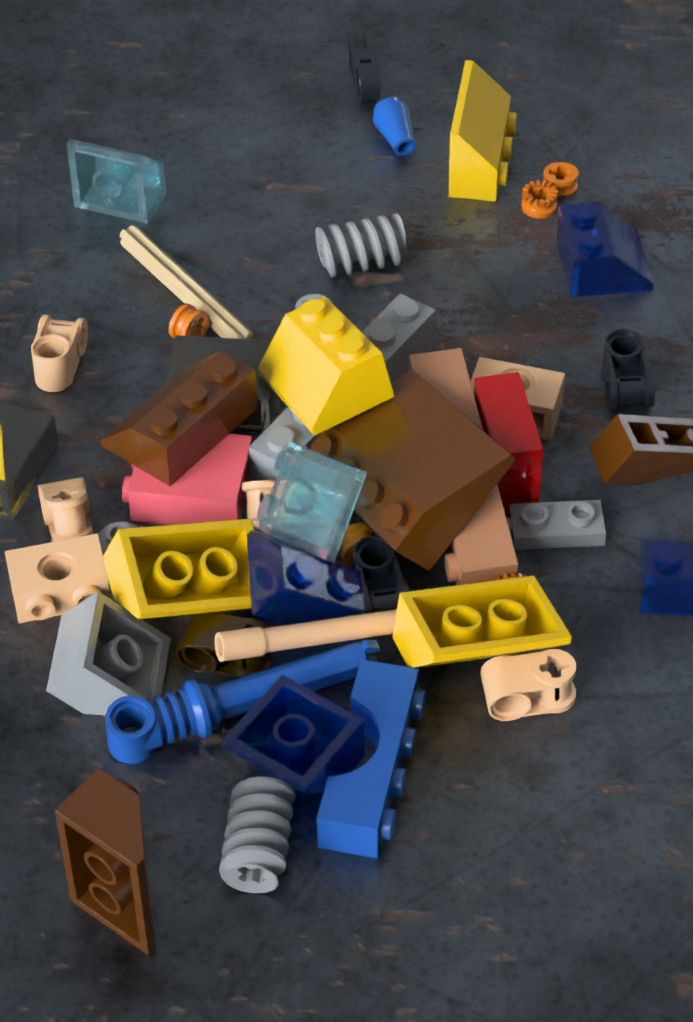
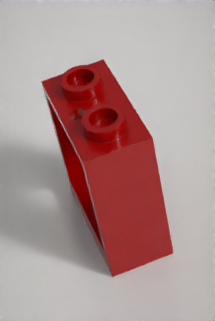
[474,372,543,516]

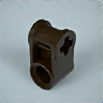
[176,612,273,679]

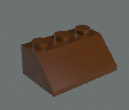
[101,351,258,486]
[55,768,156,955]

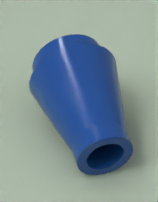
[373,97,417,156]

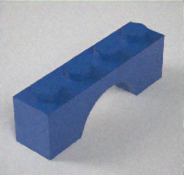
[317,659,426,859]

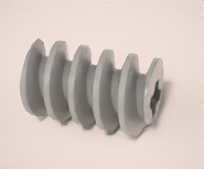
[315,213,406,278]
[219,776,296,893]

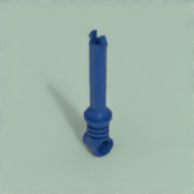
[105,640,380,764]

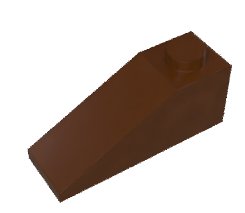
[588,414,693,485]

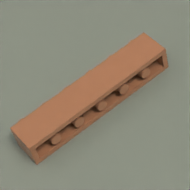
[401,348,518,585]

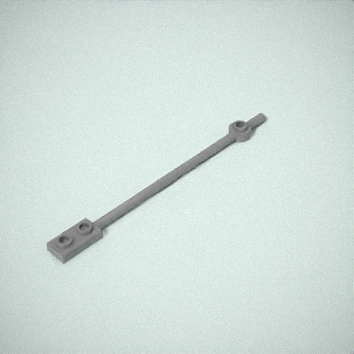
[51,500,606,555]

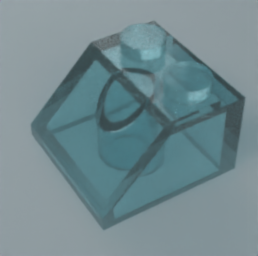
[66,139,166,224]
[257,441,367,563]

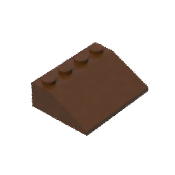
[302,370,516,571]

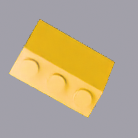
[448,60,517,202]
[258,296,395,436]
[103,519,275,619]
[392,576,572,668]

